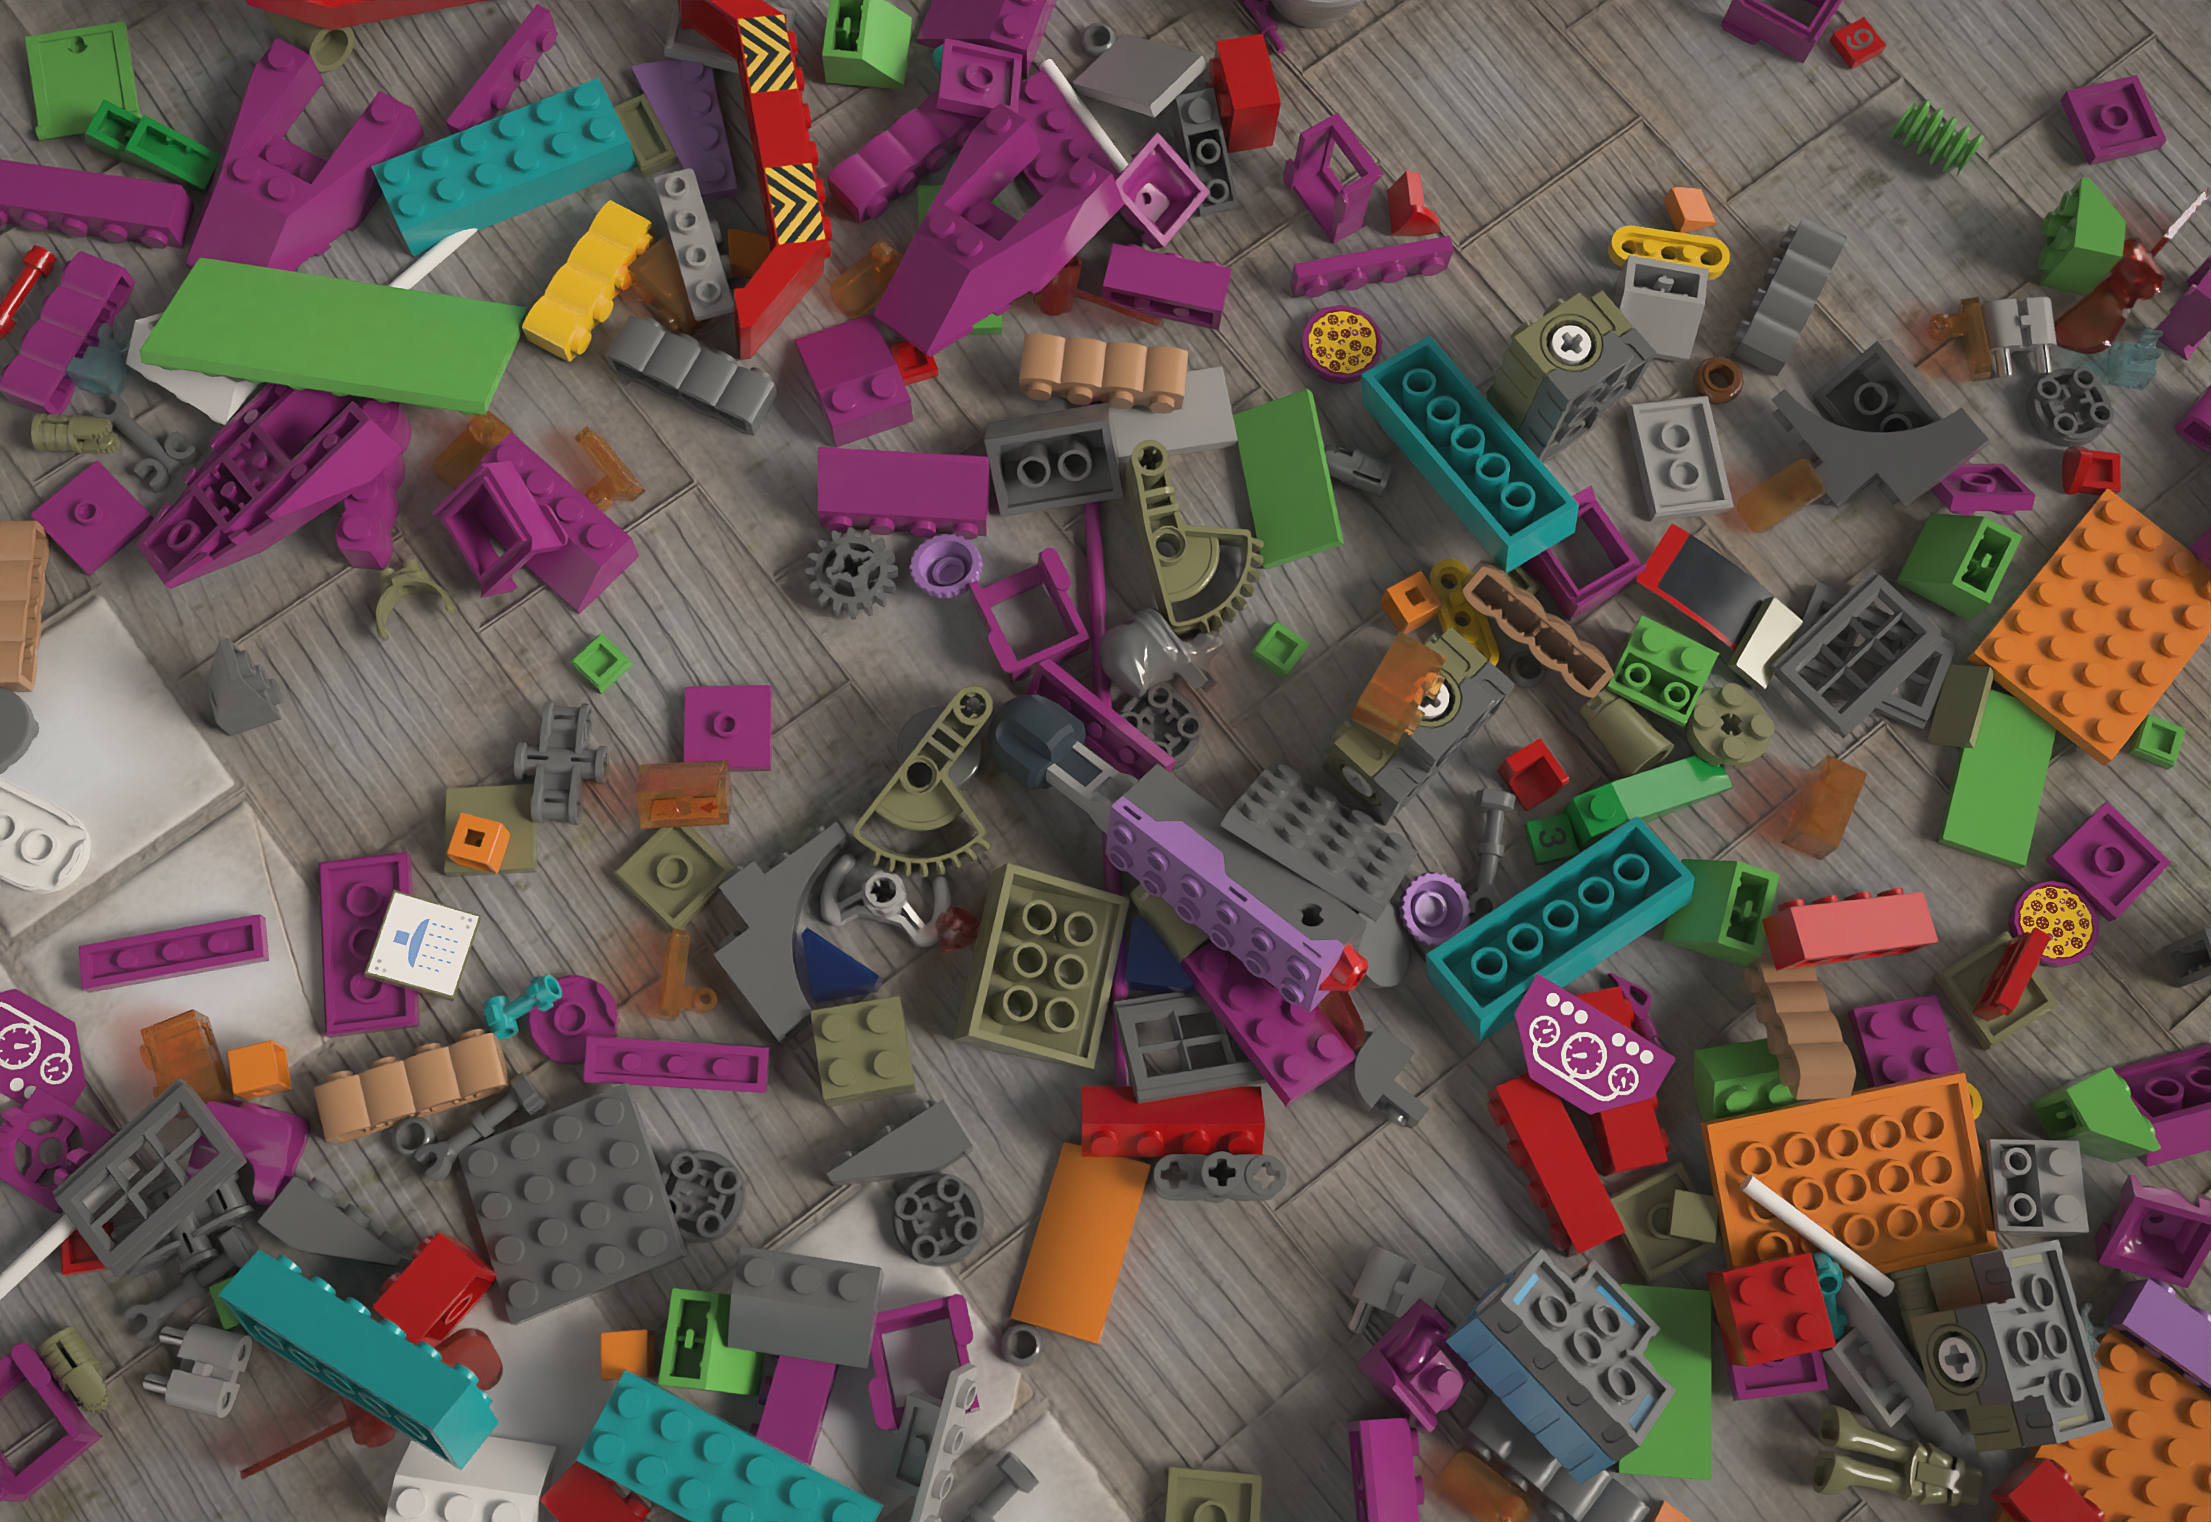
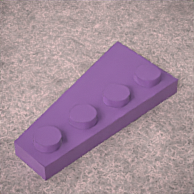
[631,59,739,202]

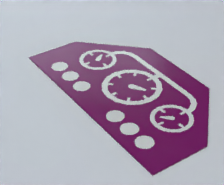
[1514,973,1676,1115]
[0,989,86,1126]

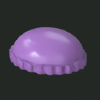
[910,534,983,598]
[1399,872,1471,946]

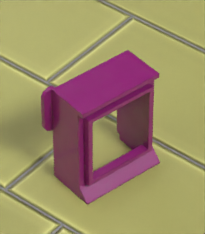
[1721,0,1843,64]
[1283,113,1384,244]
[2150,254,2211,360]
[432,461,568,598]
[1521,485,1647,621]
[969,548,1090,684]
[868,1294,981,1433]
[0,1343,103,1502]

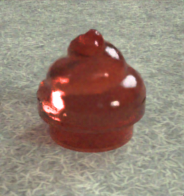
[935,906,979,953]

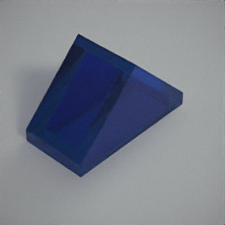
[1124,915,1195,994]
[802,927,882,1004]

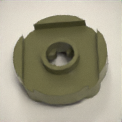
[1686,683,1775,769]

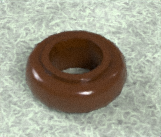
[1693,357,1744,404]

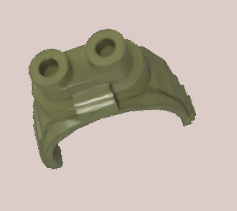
[375,559,457,641]

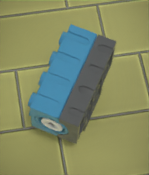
[1446,1249,1677,1485]

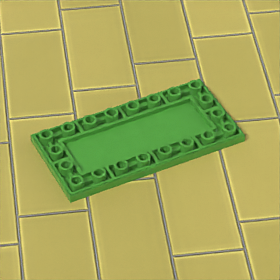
[139,257,527,416]

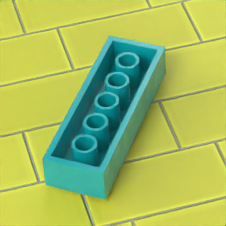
[372,77,637,257]
[1361,335,1579,574]
[1426,816,1695,1043]
[218,1250,499,1471]
[576,1370,884,1522]

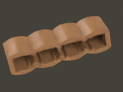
[1019,333,1188,414]
[0,521,49,692]
[1461,560,1614,698]
[1744,953,1856,1100]
[313,1029,511,1145]

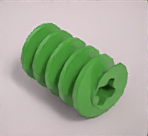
[1890,99,1984,177]

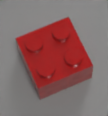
[1206,33,1281,153]
[372,1232,497,1349]
[1706,1252,1836,1367]

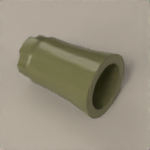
[264,10,354,72]
[1580,688,1674,778]
[1129,883,1212,971]

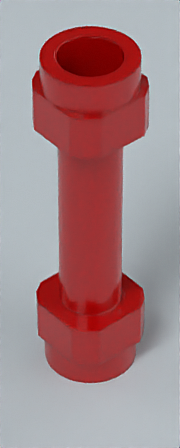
[0,245,57,340]

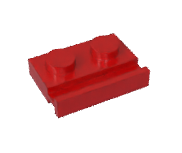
[1972,927,2052,1022]

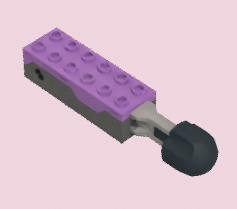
[987,695,1369,1013]

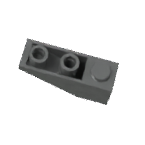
[1168,87,1239,217]
[206,638,283,736]
[826,1099,973,1187]
[258,1176,413,1269]

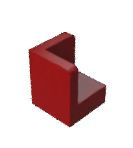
[1497,738,1569,811]

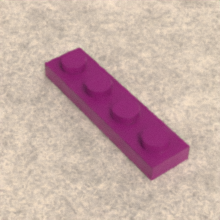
[446,4,558,135]
[1290,236,1454,298]
[1025,658,1176,781]
[79,914,269,993]
[584,1035,770,1093]

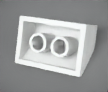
[126,312,268,425]
[385,1436,558,1522]

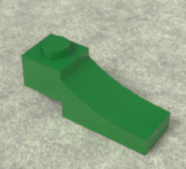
[85,99,220,194]

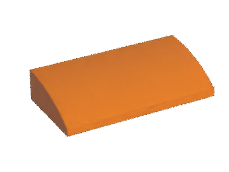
[1010,1142,1151,1346]

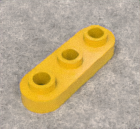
[1608,225,1730,280]
[1427,559,1499,667]

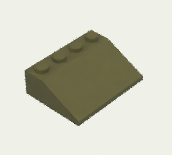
[953,863,1130,1070]

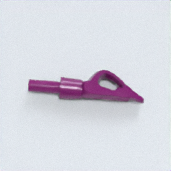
[1243,0,1286,54]
[1608,972,1665,1051]

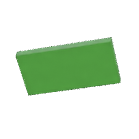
[1233,389,1344,569]
[1937,689,2057,869]
[1615,1284,1712,1480]

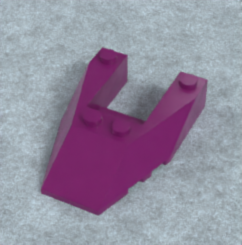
[185,38,425,272]
[874,103,1124,357]
[135,383,403,589]

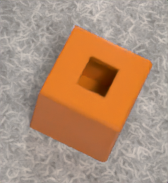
[1380,571,1443,637]
[446,813,511,875]
[227,1040,292,1100]
[600,1329,655,1382]

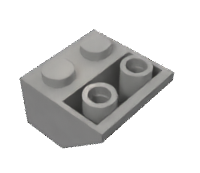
[1614,255,1709,363]
[1986,1139,2089,1237]

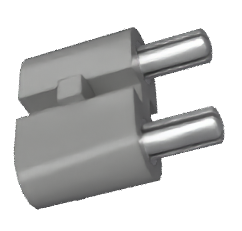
[1980,297,2057,379]
[1348,1244,1446,1334]
[143,1323,252,1418]

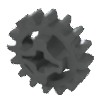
[806,527,898,620]

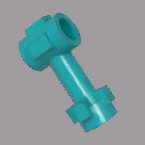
[482,975,562,1040]
[1812,1252,1848,1339]

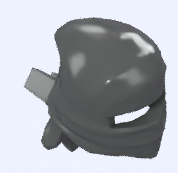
[1099,608,1225,698]

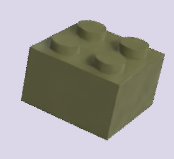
[810,995,916,1108]

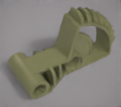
[1122,440,1264,636]
[853,685,993,877]

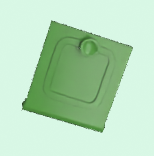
[25,21,142,141]

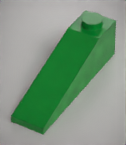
[1561,755,1733,850]

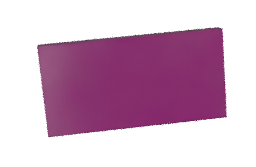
[318,852,420,1038]

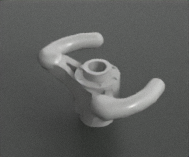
[820,854,951,947]

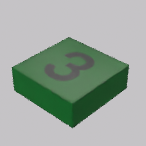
[1523,814,1579,866]

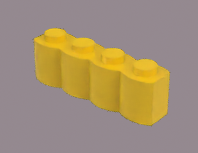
[522,200,657,362]

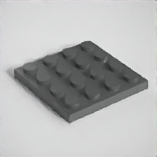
[1220,762,1418,922]
[458,1083,687,1325]

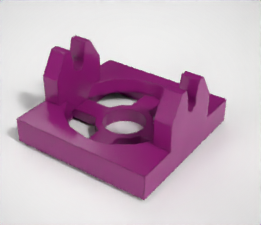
[0,1087,116,1214]

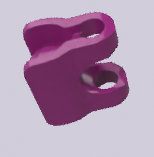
[186,1099,310,1206]

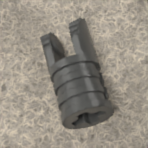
[1324,444,1394,497]

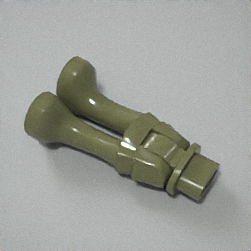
[1811,1404,1982,1507]

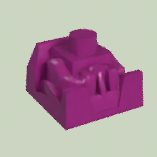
[1114,132,1210,250]
[2095,1174,2211,1288]
[1356,1298,1478,1434]

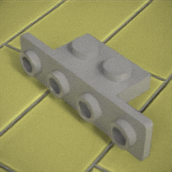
[654,168,734,321]
[1821,1275,1966,1447]
[885,1363,978,1522]

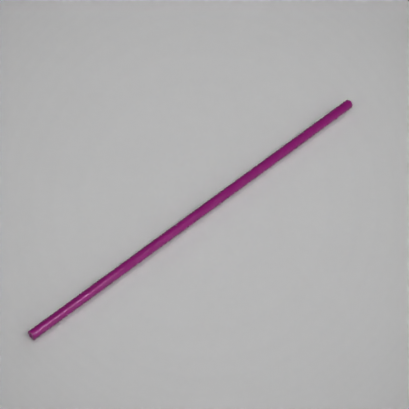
[1079,401,1132,1086]

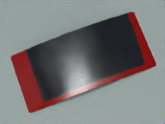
[1636,524,1782,651]

